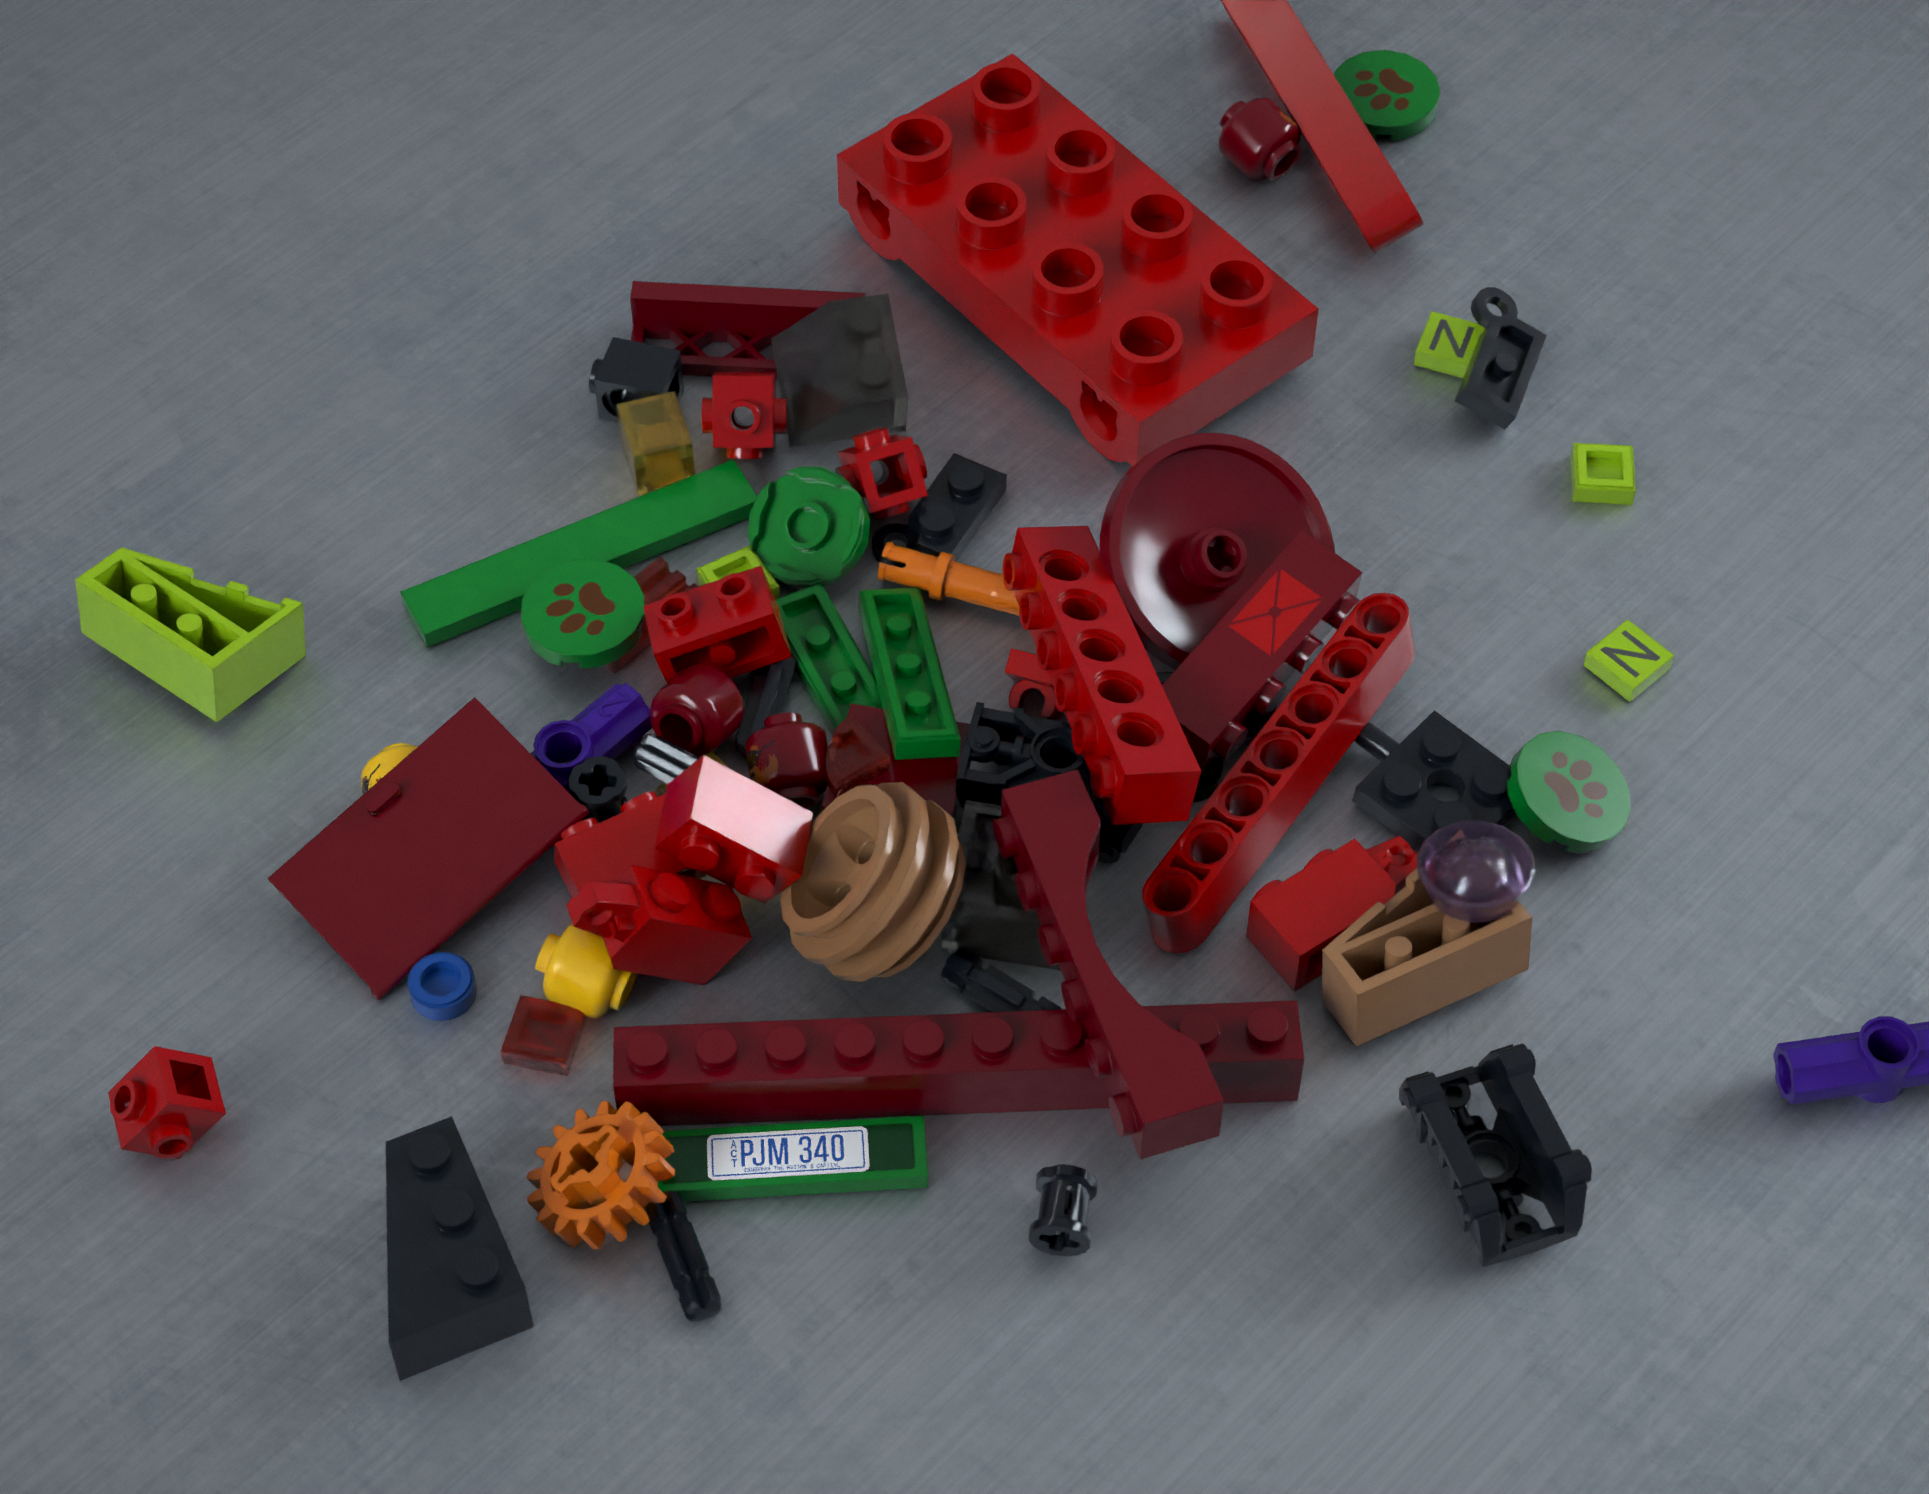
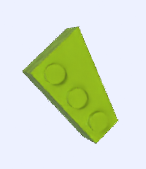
[75,547,306,722]

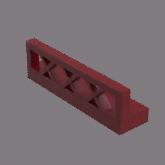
[630,281,867,385]

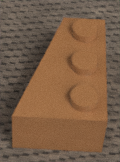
[1322,831,1532,1047]

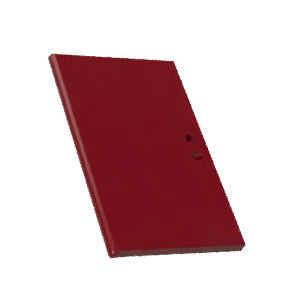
[267,697,589,1000]

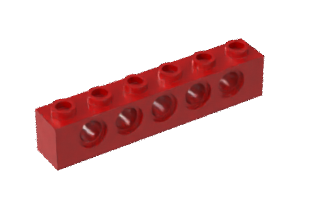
[1002,526,1201,825]

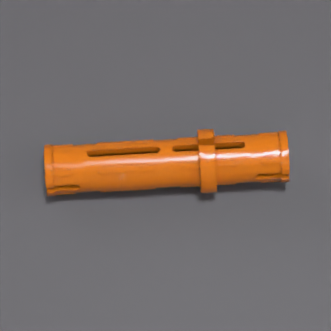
[877,542,1019,616]

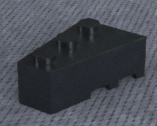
[386,1116,534,1381]

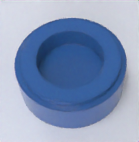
[408,952,477,1021]

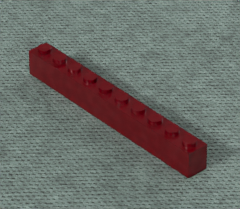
[613,1000,1304,1126]

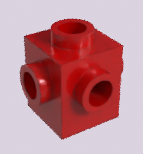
[701,372,787,459]
[835,427,928,519]
[108,1046,226,1159]

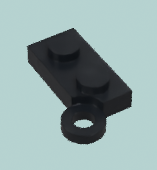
[1455,287,1547,429]
[872,453,1007,568]

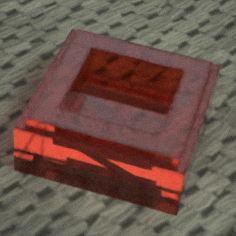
[501,995,587,1076]

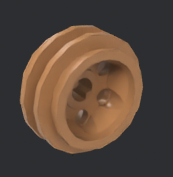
[780,782,966,982]

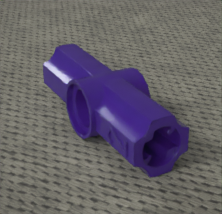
[530,683,652,801]
[1773,1016,1929,1105]

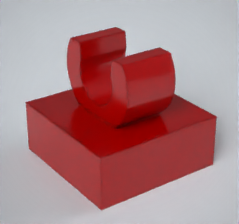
[1005,648,1058,720]

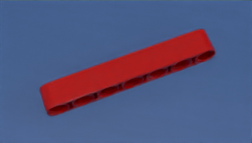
[1221,0,1424,254]
[1142,593,1415,954]

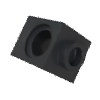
[589,337,684,433]

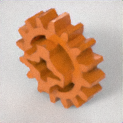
[527,1101,675,1250]

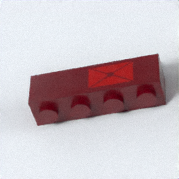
[1162,531,1363,774]

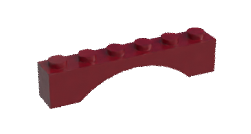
[993,769,1224,1160]

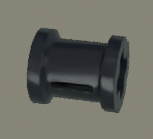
[569,756,628,823]
[1029,1164,1098,1256]

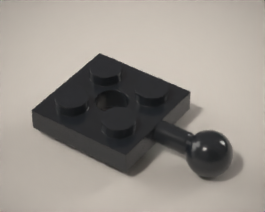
[1352,710,1516,862]

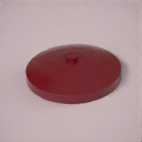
[1099,433,1335,670]

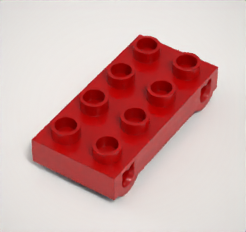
[837,53,1319,466]

